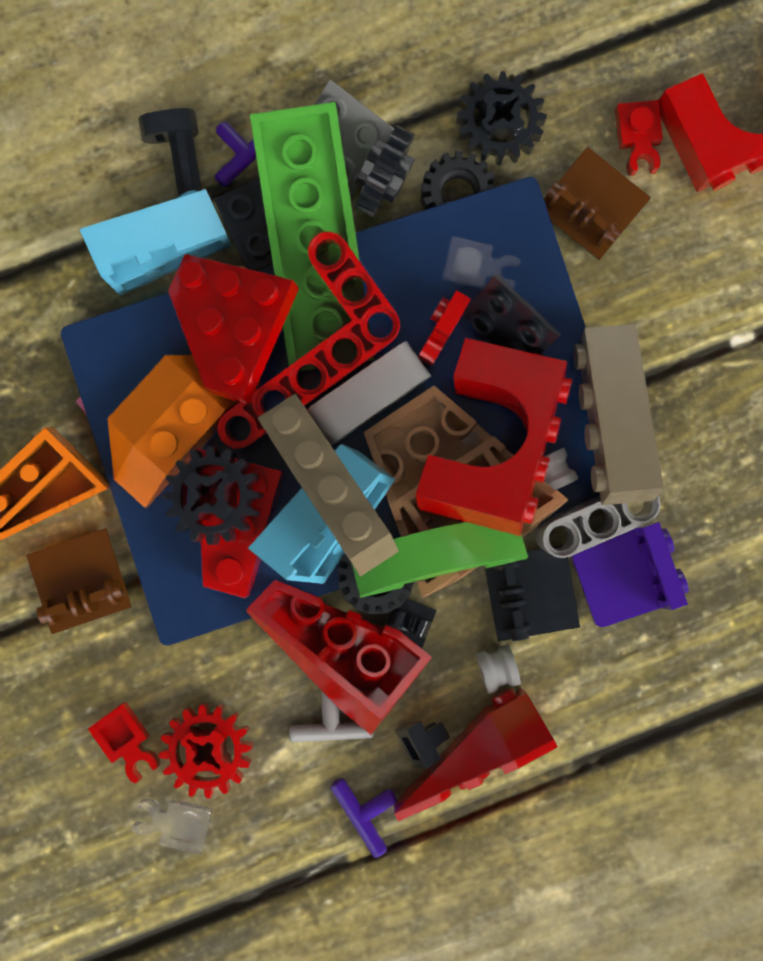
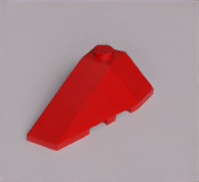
[246,580,432,735]
[394,687,558,822]

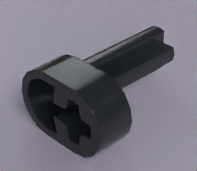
[138,108,202,196]

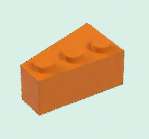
[0,427,110,541]

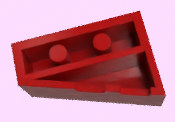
[197,448,285,598]

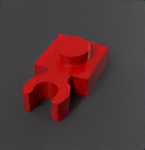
[615,100,663,176]
[418,290,471,366]
[88,702,161,784]

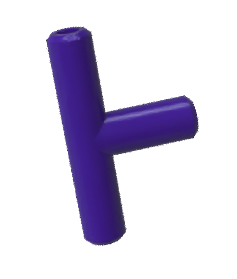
[214,121,256,187]
[330,778,397,858]

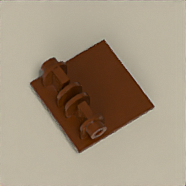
[544,146,651,260]
[26,528,132,634]

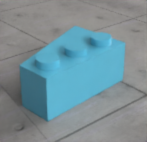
[79,189,232,296]
[248,444,396,584]

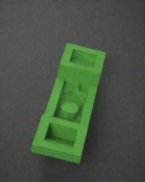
[351,522,528,598]

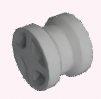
[545,448,578,490]
[476,644,521,694]

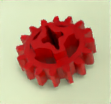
[159,702,254,799]

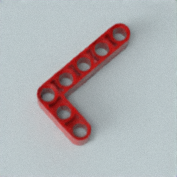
[218,232,400,449]

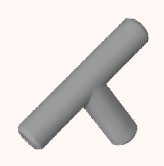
[289,691,374,742]

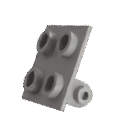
[314,80,394,199]

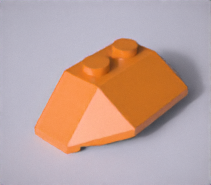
[107,355,260,508]

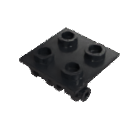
[214,178,273,271]
[463,273,561,355]
[484,545,580,642]

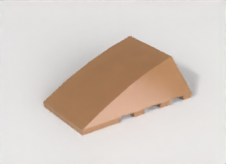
[364,386,568,598]

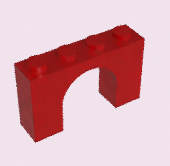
[659,73,763,192]
[415,338,573,536]

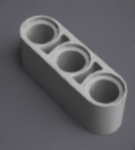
[307,341,431,446]
[536,495,661,558]

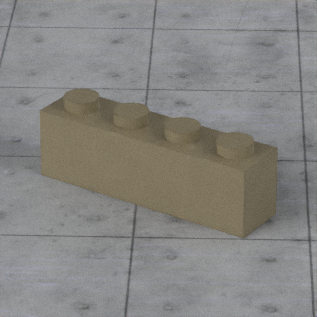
[573,324,664,505]
[258,394,399,577]

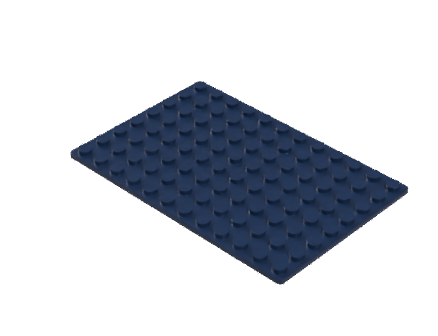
[61,177,600,646]

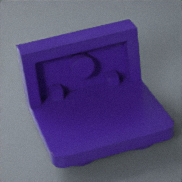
[571,522,689,627]

